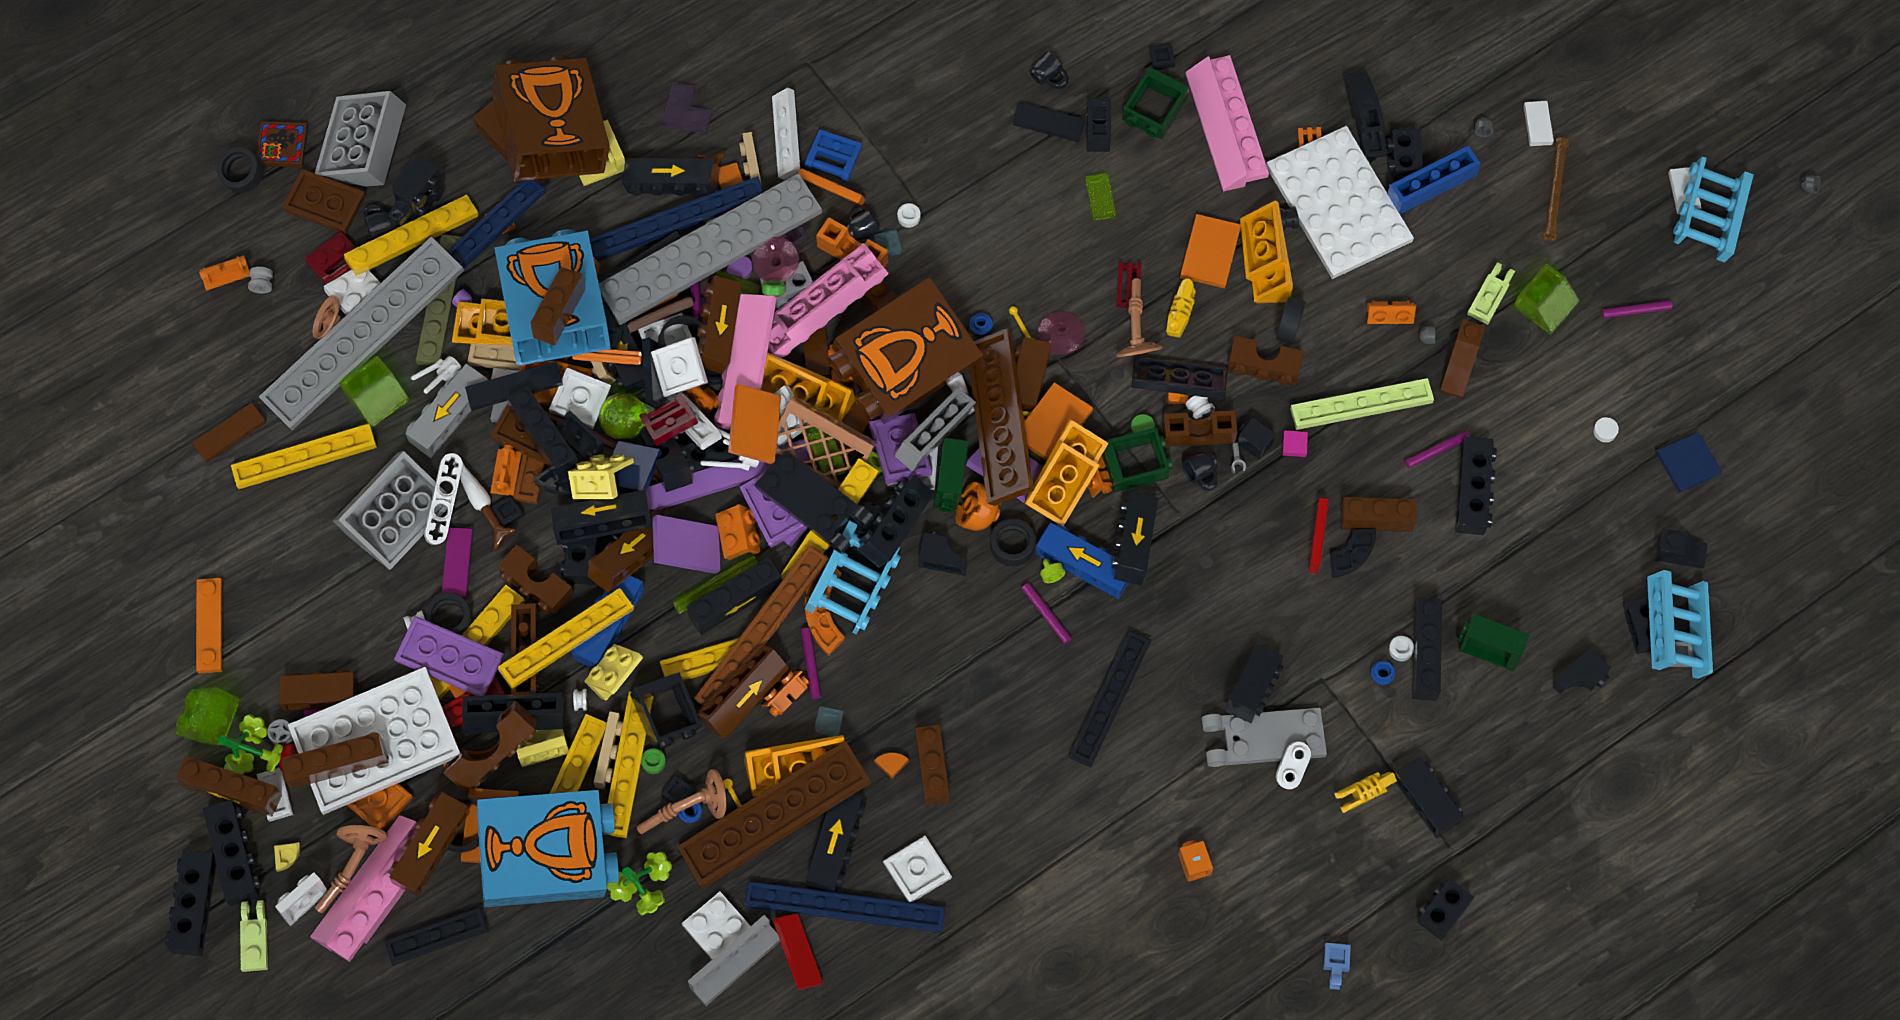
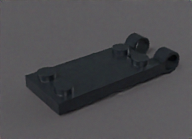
[754,450,875,554]

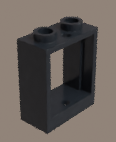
[630,672,702,748]

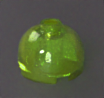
[598,393,647,440]

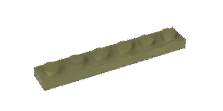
[416,235,462,366]

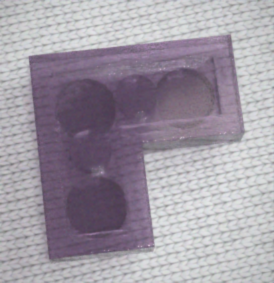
[662,82,712,134]

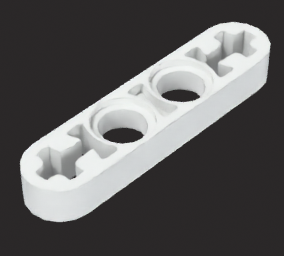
[424,453,463,545]

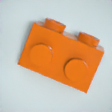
[715,504,760,560]

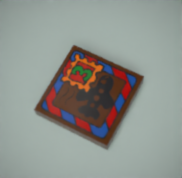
[257,122,308,168]

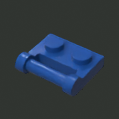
[805,129,862,182]

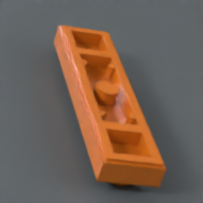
[196,578,223,674]

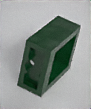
[1122,67,1189,140]
[1102,428,1172,492]
[933,438,968,512]
[1458,614,1529,672]

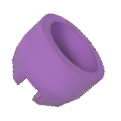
[452,289,472,307]

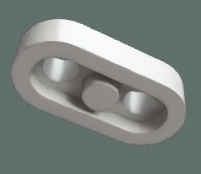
[1276,741,1311,789]

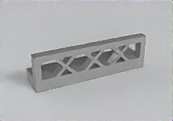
[688,915,780,1006]

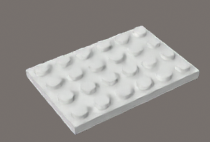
[1266,126,1414,279]
[288,667,460,815]

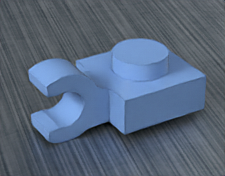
[1323,943,1351,990]

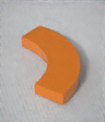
[805,562,845,656]

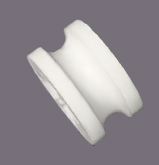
[573,689,588,711]

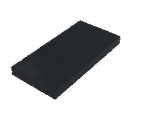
[1131,356,1228,400]

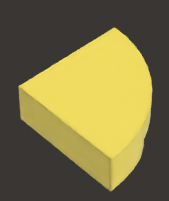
[274,842,301,872]

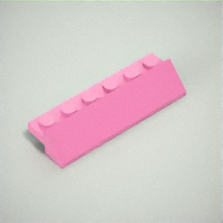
[1185,55,1269,192]
[768,243,889,358]
[714,294,777,432]
[310,815,417,962]

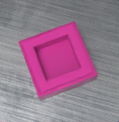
[1282,431,1308,457]

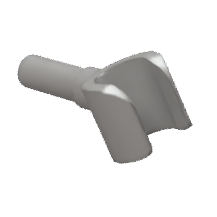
[1231,443,1246,474]

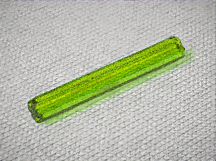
[673,555,758,614]

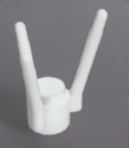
[411,356,461,400]
[700,428,759,471]

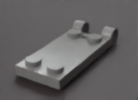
[1202,708,1327,767]

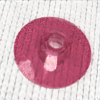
[752,237,799,282]
[1038,311,1085,355]

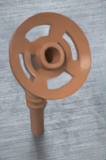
[1116,278,1163,357]
[312,295,342,339]
[637,769,726,834]
[315,825,387,913]

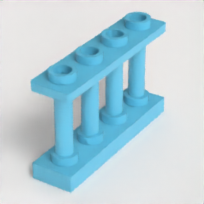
[1673,156,1754,262]
[805,521,901,634]
[1647,570,1713,679]

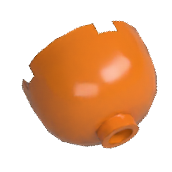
[955,482,1000,531]

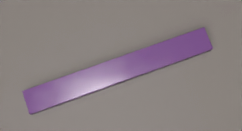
[646,437,818,512]

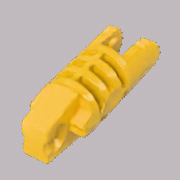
[1166,278,1196,337]
[1334,772,1397,813]

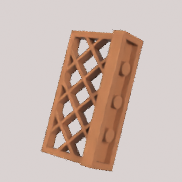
[776,396,877,488]

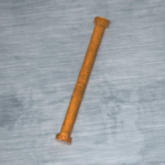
[1543,137,1570,241]

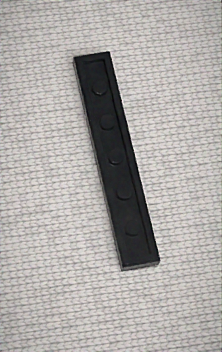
[1069,630,1151,768]

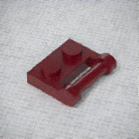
[304,231,356,285]
[639,393,698,446]

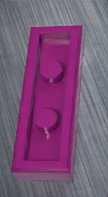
[442,528,473,599]

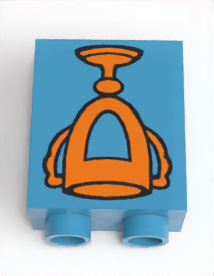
[494,230,611,366]
[477,790,619,907]

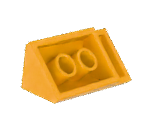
[1240,200,1293,303]
[452,299,513,346]
[761,353,855,422]
[1024,419,1108,526]
[744,735,845,797]

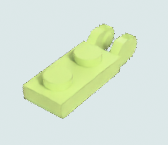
[1467,262,1515,325]
[240,900,268,972]

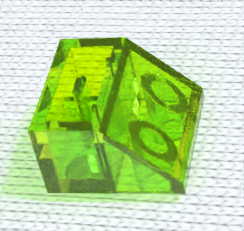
[1514,263,1579,335]
[339,356,409,428]
[174,687,240,745]

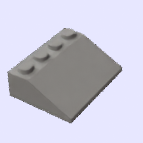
[315,91,406,187]
[333,451,448,570]

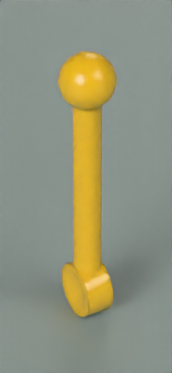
[1009,306,1034,339]
[723,779,742,808]

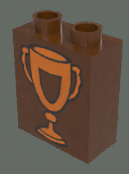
[492,56,610,181]
[828,277,983,425]

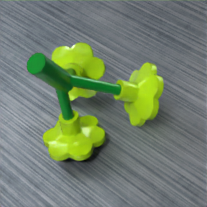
[218,714,283,775]
[606,852,672,915]

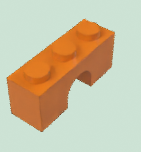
[816,217,888,268]

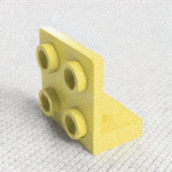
[579,120,625,186]
[568,454,634,499]
[584,644,643,701]
[517,729,569,767]

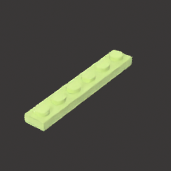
[1290,378,1434,430]

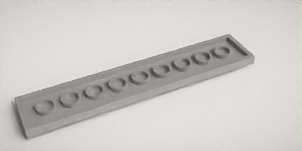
[599,173,822,325]
[259,237,464,430]

